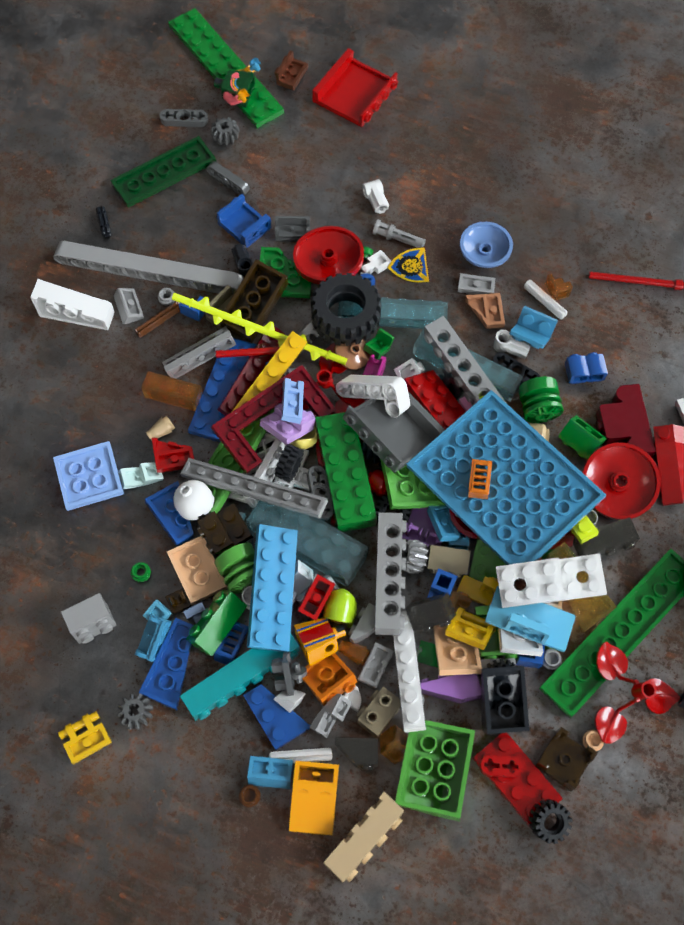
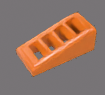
[468,459,492,500]

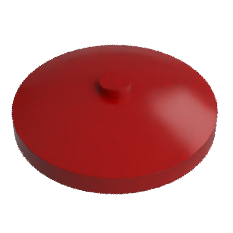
[293,226,364,284]
[582,443,661,520]

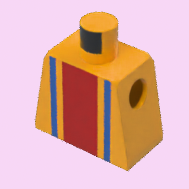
[294,618,346,666]

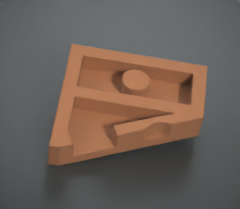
[465,293,505,329]

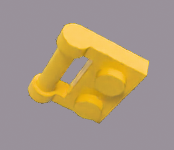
[445,607,497,650]

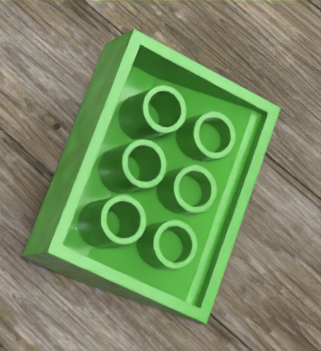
[395,720,475,822]

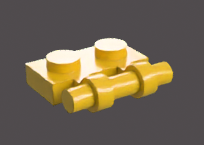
[58,711,112,764]

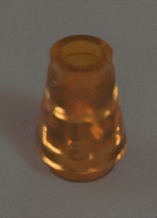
[338,640,370,665]

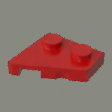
[152,437,194,473]

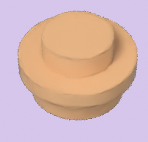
[582,730,604,751]

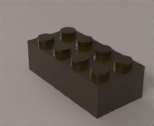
[220,259,289,343]

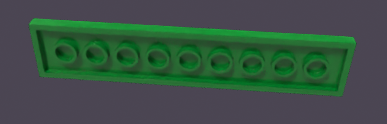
[168,8,284,128]
[539,549,684,719]

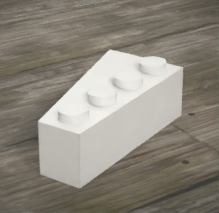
[31,279,115,330]

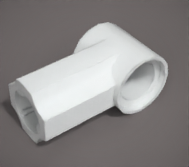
[362,179,389,214]
[493,330,531,359]

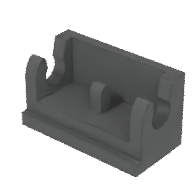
[275,216,310,242]

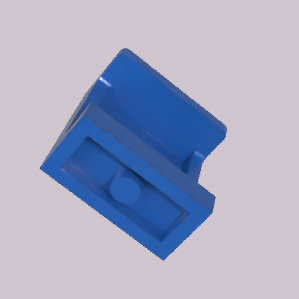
[217,194,272,248]

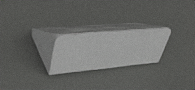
[114,288,144,324]

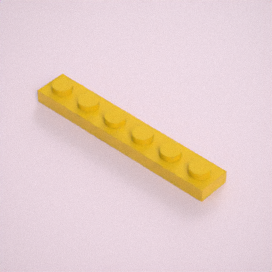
[232,331,308,431]

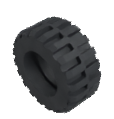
[311,273,381,346]

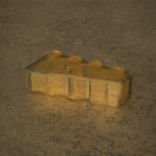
[547,542,617,633]

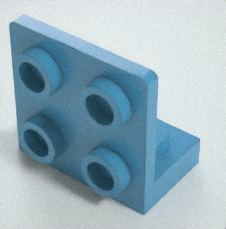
[509,306,558,349]

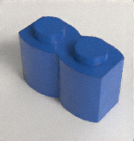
[565,352,608,384]

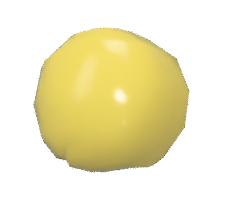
[291,426,318,449]

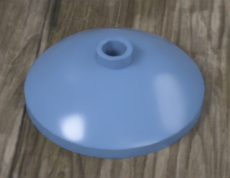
[460,222,513,268]

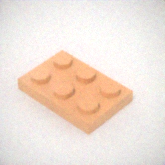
[167,536,227,605]
[432,621,482,676]

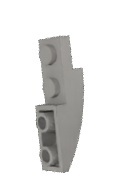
[348,572,402,645]

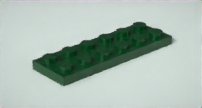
[110,136,217,208]

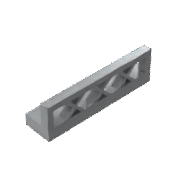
[162,326,236,381]

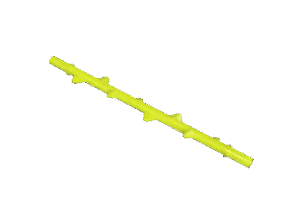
[172,293,347,365]

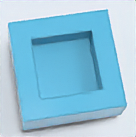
[142,600,172,620]

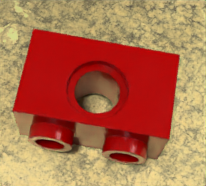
[297,574,335,620]

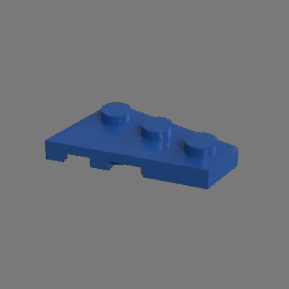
[145,481,194,547]
[243,684,311,751]

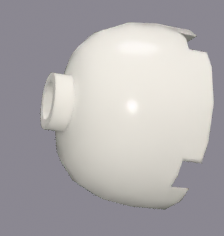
[173,480,214,520]

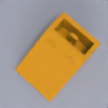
[289,761,339,836]

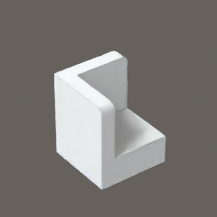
[293,560,313,596]

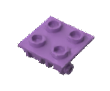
[402,508,442,548]

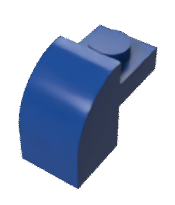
[422,568,457,618]

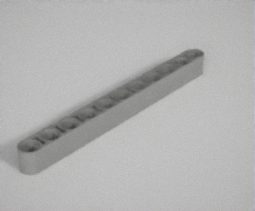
[53,241,244,295]

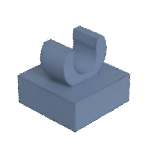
[183,602,205,624]

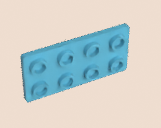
[485,586,575,652]

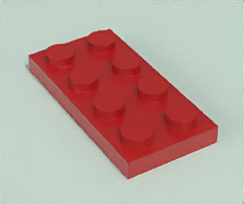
[404,370,466,430]
[472,733,563,826]

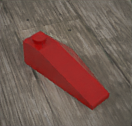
[653,424,684,506]

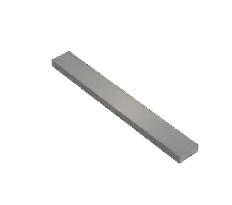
[180,458,328,519]

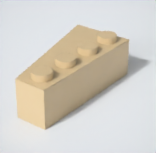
[324,792,404,883]

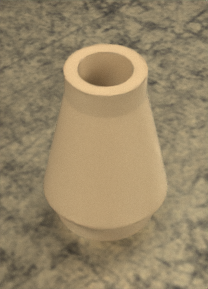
[146,416,175,441]

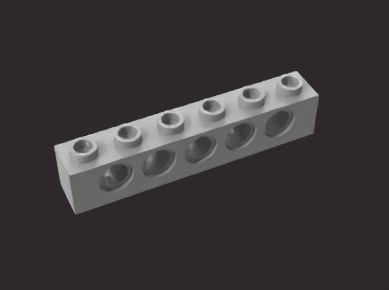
[423,316,506,405]
[375,513,407,635]

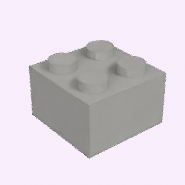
[61,593,117,644]

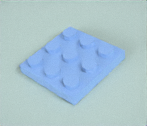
[53,441,124,511]

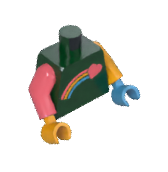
[214,57,261,108]

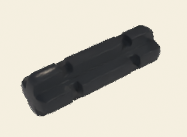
[96,206,111,238]

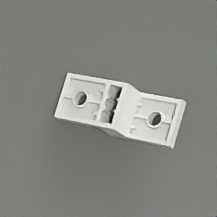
[496,553,607,608]

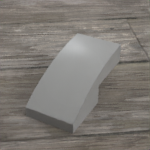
[310,693,352,738]

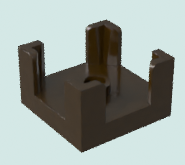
[535,727,598,792]

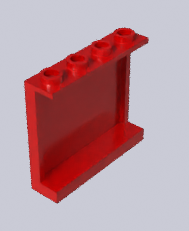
[312,48,398,127]

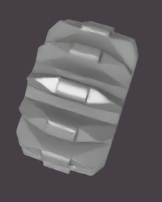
[402,539,429,574]

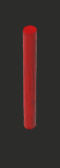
[216,347,280,358]

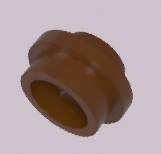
[239,785,261,807]

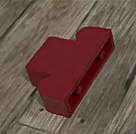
[596,384,656,457]

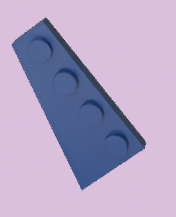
[139,618,194,710]

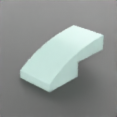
[118,462,164,489]

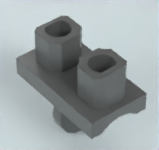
[271,652,307,696]

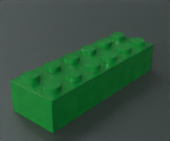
[315,412,377,533]

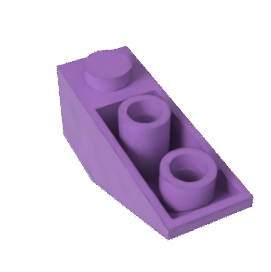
[420,674,481,703]

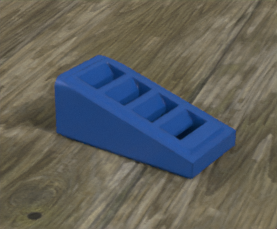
[214,622,249,665]

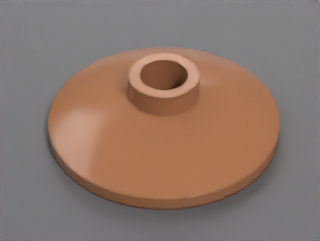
[335,340,370,370]

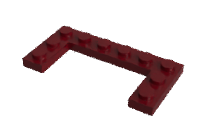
[211,365,336,474]

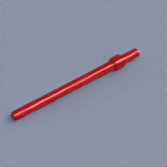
[588,272,684,290]

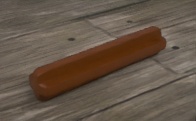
[135,301,180,338]

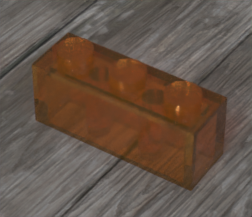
[141,371,203,411]

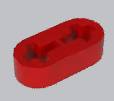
[479,755,522,778]

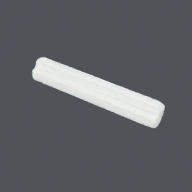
[524,280,568,320]
[269,748,332,763]

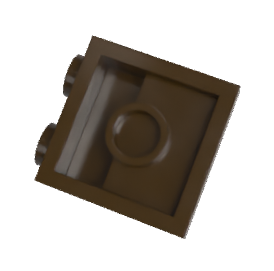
[197,503,253,556]

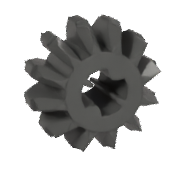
[211,117,239,146]
[117,693,154,730]

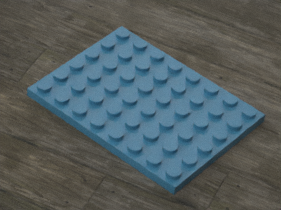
[407,390,606,565]

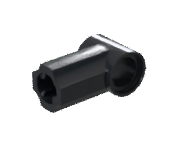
[231,244,253,277]

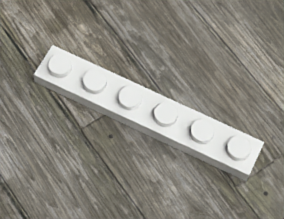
[391,610,426,732]

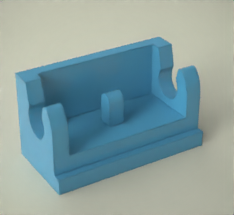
[135,614,172,662]
[247,756,293,789]

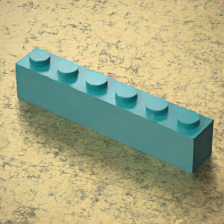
[180,633,300,721]

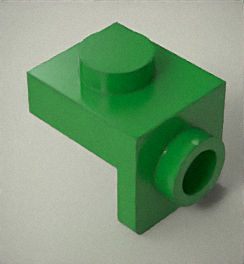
[363,328,394,360]

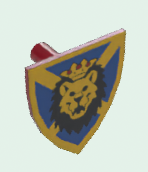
[387,247,429,282]

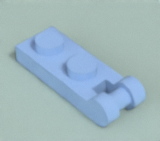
[281,378,304,424]

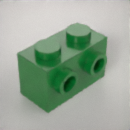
[558,415,607,460]

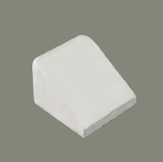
[274,690,306,713]

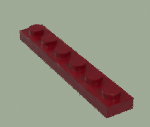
[217,326,285,416]

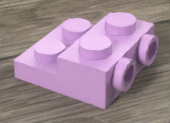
[260,403,315,445]

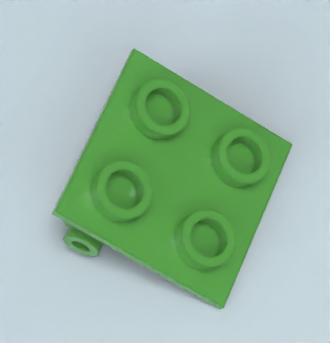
[469,539,506,581]

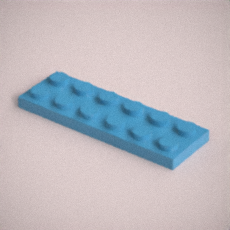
[247,524,298,652]

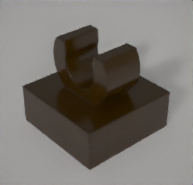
[165,588,192,616]

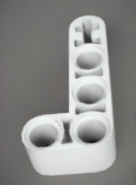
[336,375,410,418]

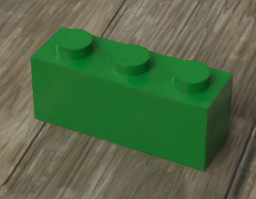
[186,590,247,656]

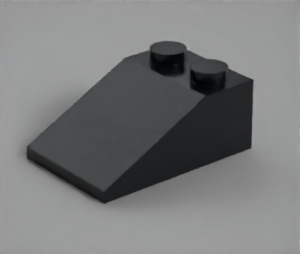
[481,665,530,734]

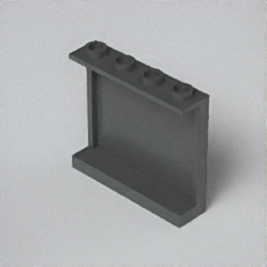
[343,392,445,473]

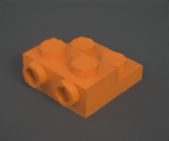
[302,653,357,706]

